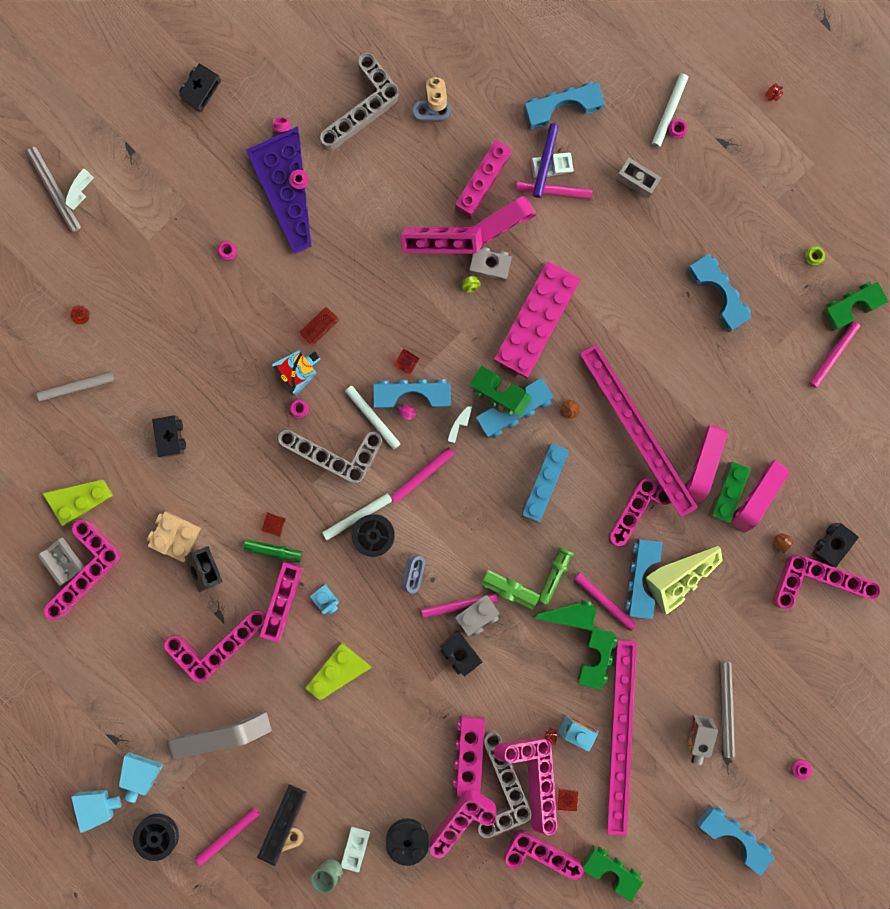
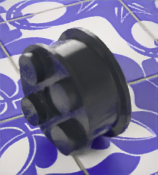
[352,514,395,557]
[133,814,179,861]
[386,818,429,866]

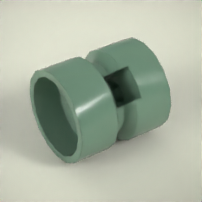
[311,859,343,894]

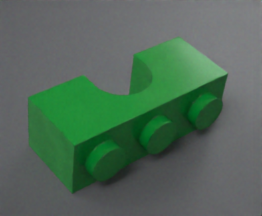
[822,281,889,331]
[469,365,532,417]
[708,462,751,523]
[577,627,618,690]
[581,845,644,902]

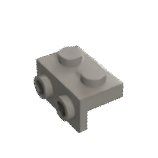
[38,537,85,586]
[455,595,500,636]

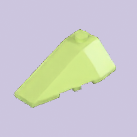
[646,546,723,614]

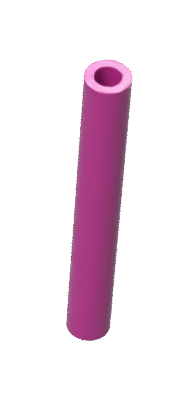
[516,181,593,199]
[809,321,860,388]
[390,447,455,503]
[573,573,637,631]
[421,593,498,618]
[195,808,260,866]

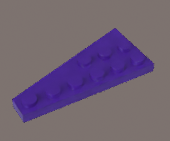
[246,126,312,254]

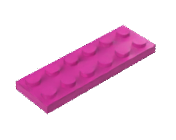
[494,261,581,379]

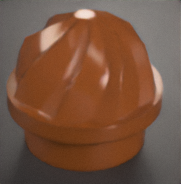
[560,400,579,419]
[774,533,794,553]

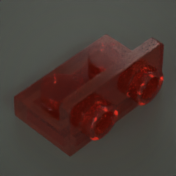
[299,307,340,347]

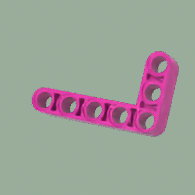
[44,520,121,620]
[773,555,881,609]
[164,610,266,683]
[494,737,557,835]

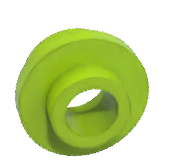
[805,246,825,266]
[462,276,481,293]

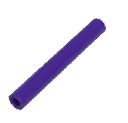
[533,123,559,198]

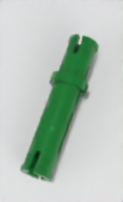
[244,539,303,563]

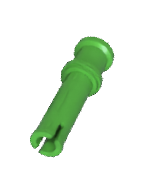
[538,547,575,605]

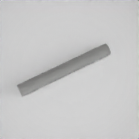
[37,372,114,401]

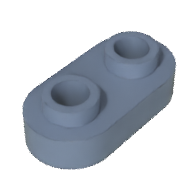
[413,100,451,121]
[401,554,425,594]

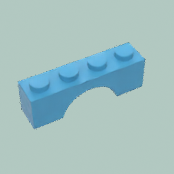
[524,82,605,130]
[687,254,752,332]
[476,378,553,439]
[374,379,451,409]
[521,443,569,522]
[625,539,663,619]
[696,805,775,876]

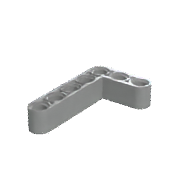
[320,53,399,151]
[278,430,382,483]
[167,712,272,759]
[477,730,531,838]

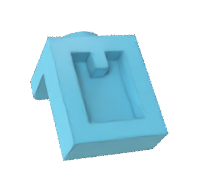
[310,584,339,615]

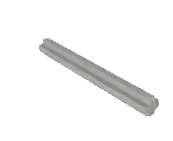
[26,147,81,232]
[720,661,735,758]

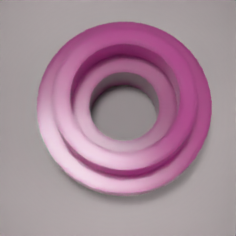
[272,117,291,134]
[668,119,688,139]
[289,170,309,189]
[218,241,237,260]
[290,399,309,418]
[398,404,417,420]
[792,760,812,780]

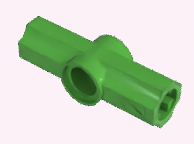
[481,570,540,610]

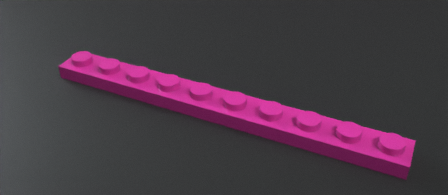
[580,344,698,518]
[607,640,637,836]

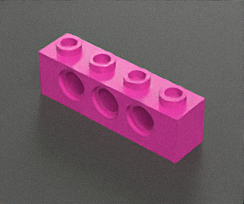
[455,140,512,219]
[400,227,482,254]
[260,561,304,643]
[453,715,485,797]

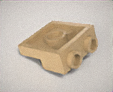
[147,511,202,563]

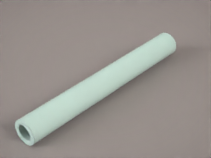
[652,73,689,147]
[345,386,401,450]
[322,493,393,540]

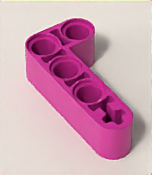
[473,196,537,246]
[685,424,728,503]
[731,459,790,533]
[608,478,671,546]
[430,790,496,858]
[504,829,583,880]

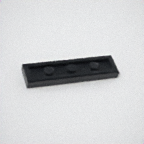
[257,784,308,866]

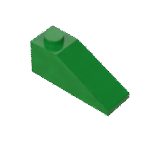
[534,600,597,630]

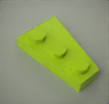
[43,480,113,526]
[305,643,372,700]

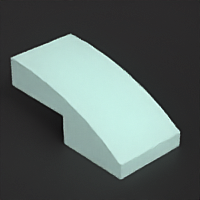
[530,153,574,179]
[65,169,94,210]
[448,406,472,443]
[341,827,370,872]

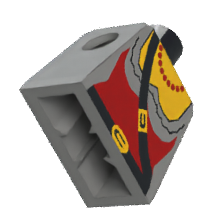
[688,715,718,765]

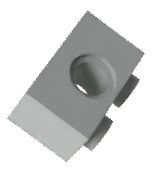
[616,158,661,199]
[469,246,512,282]

